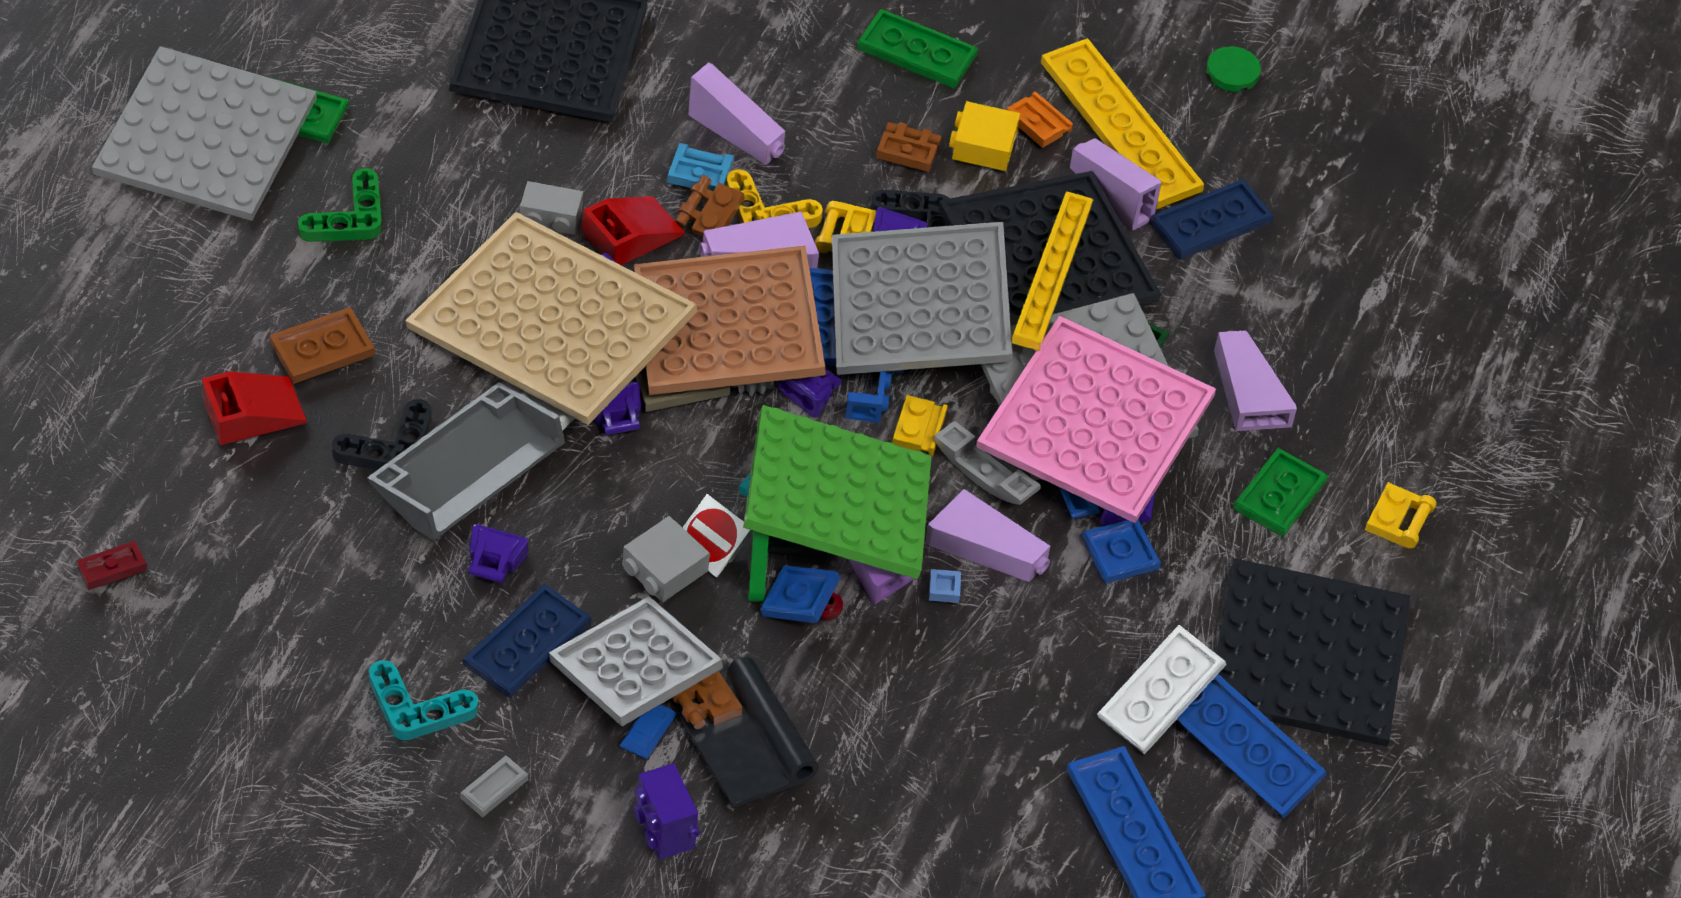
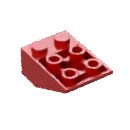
[582,196,685,265]
[201,371,307,445]

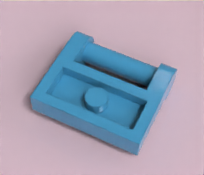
[667,143,734,191]

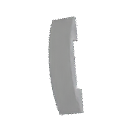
[934,421,1041,505]

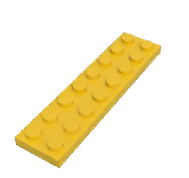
[1040,38,1204,209]

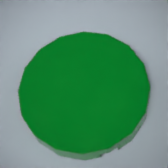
[1206,46,1261,92]

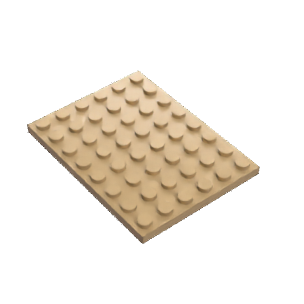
[405,212,698,425]

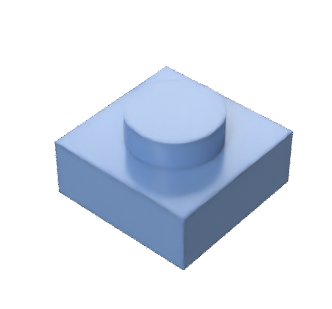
[929,569,961,603]

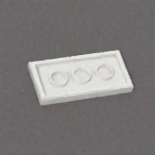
[1097,625,1226,754]

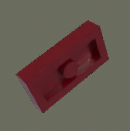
[77,541,147,590]

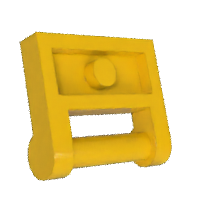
[815,201,876,253]
[1365,482,1437,549]

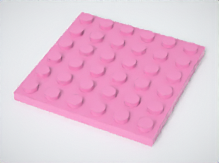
[977,316,1216,523]

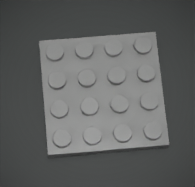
[549,596,723,726]

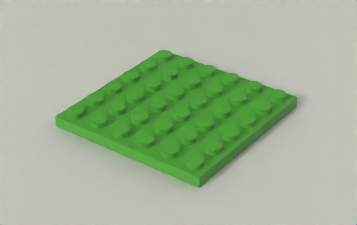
[743,405,931,579]

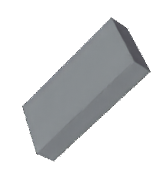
[460,756,528,817]

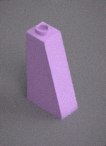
[688,62,785,165]
[1070,138,1161,231]
[699,212,819,268]
[1214,331,1297,431]
[925,489,1050,582]

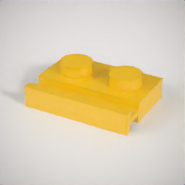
[892,395,948,456]

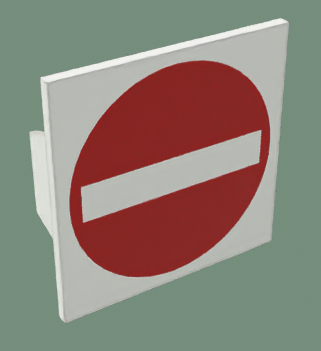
[683,494,751,577]

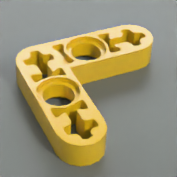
[726,169,823,228]

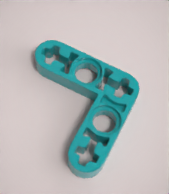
[369,660,478,740]

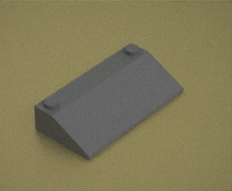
[367,382,565,540]

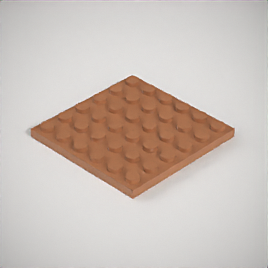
[634,245,826,395]

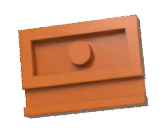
[1006,92,1073,148]

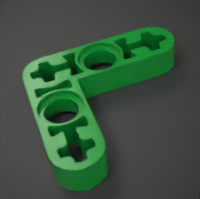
[298,168,382,242]
[748,530,769,603]

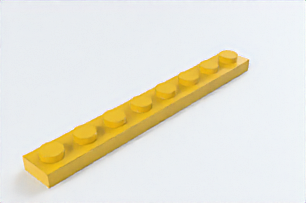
[1011,191,1093,351]

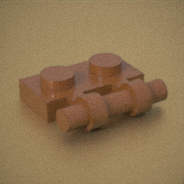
[876,122,942,172]
[675,175,745,237]
[672,671,742,729]

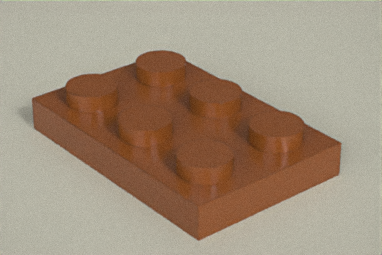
[269,307,375,384]

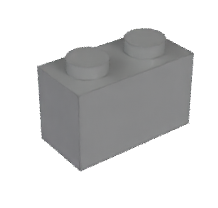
[520,181,583,235]

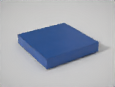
[1081,520,1161,583]
[760,565,840,623]

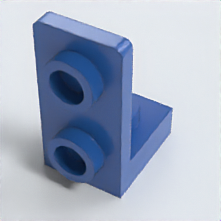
[845,371,892,423]

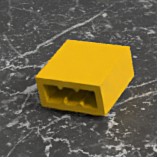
[949,101,1020,171]

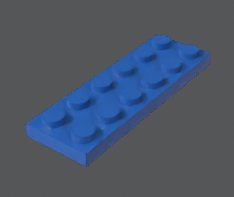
[1176,674,1327,818]
[1067,746,1206,898]

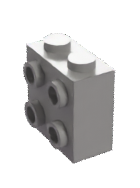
[622,516,710,603]

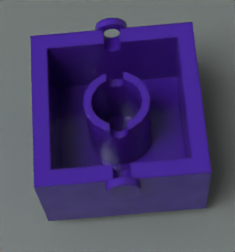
[633,763,701,860]

